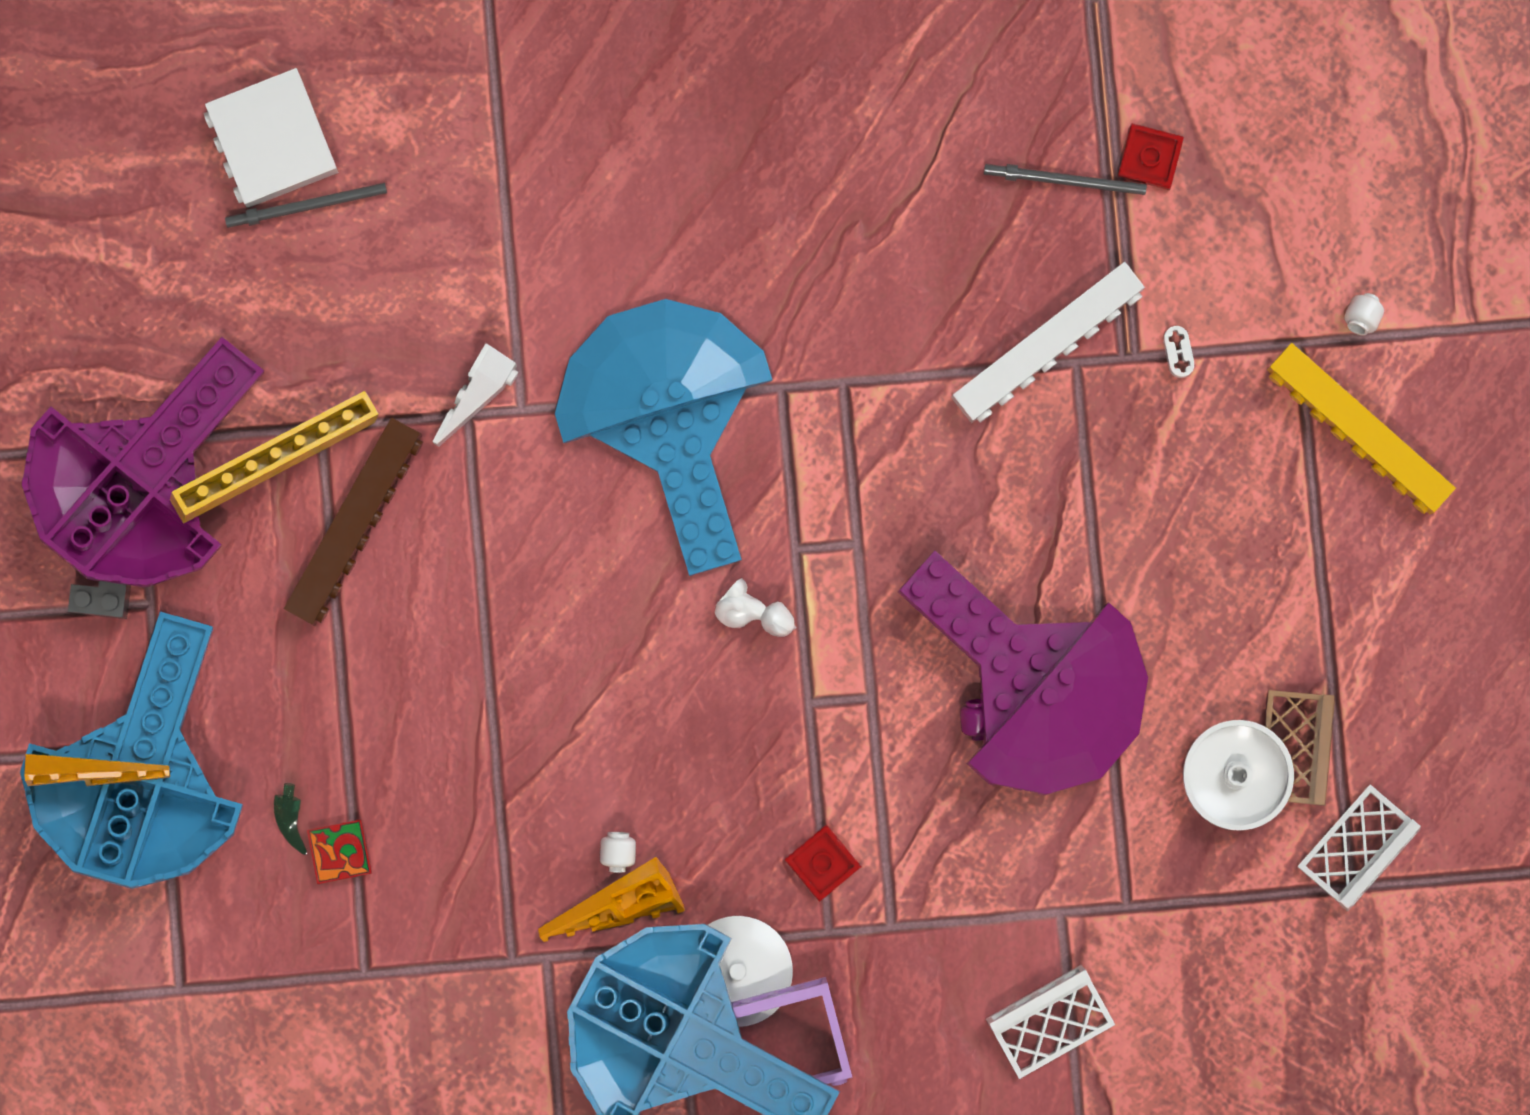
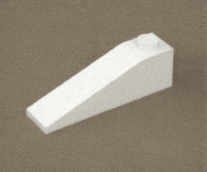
[433,344,518,447]

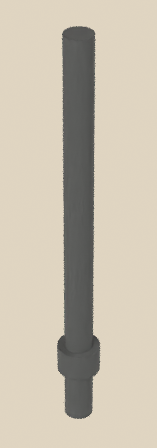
[984,164,1147,195]
[225,183,387,228]

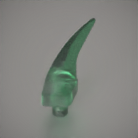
[274,783,307,855]

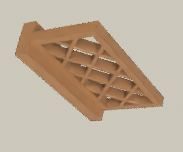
[1265,690,1335,806]

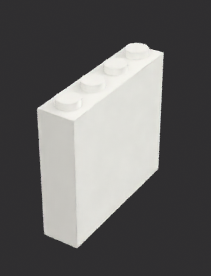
[203,68,339,208]

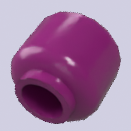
[959,699,984,741]

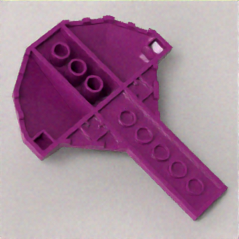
[22,337,264,587]
[898,551,1148,795]

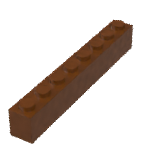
[284,417,423,626]

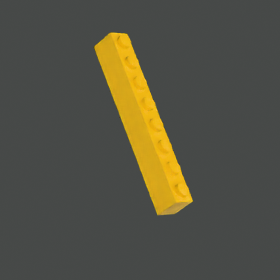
[1267,343,1456,515]
[170,391,378,524]

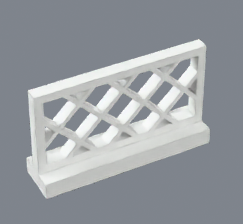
[1298,785,1421,912]
[986,965,1115,1079]

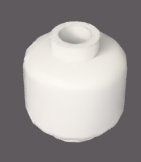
[1344,293,1384,335]
[600,832,636,872]

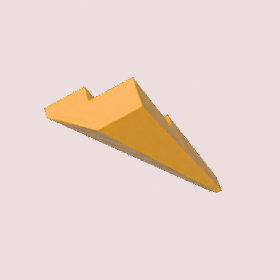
[24,754,170,786]
[538,857,685,942]

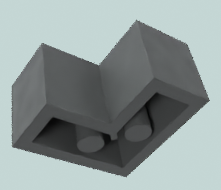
[68,581,131,619]

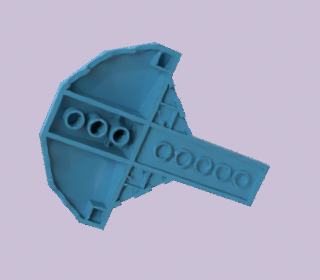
[555,299,773,576]
[20,612,243,889]
[567,924,840,1115]

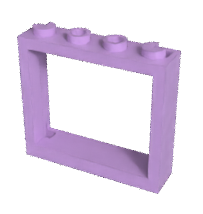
[731,977,852,1106]

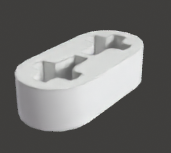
[1163,326,1194,378]

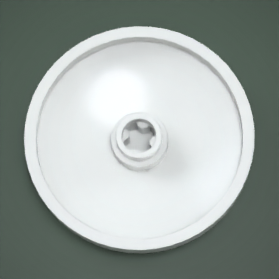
[1183,720,1294,830]
[708,916,793,1027]

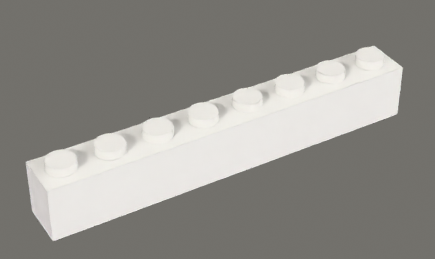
[951,262,1145,423]

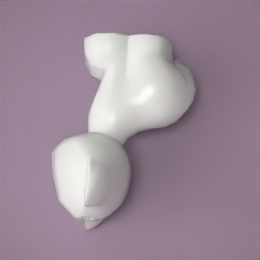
[715,578,797,637]

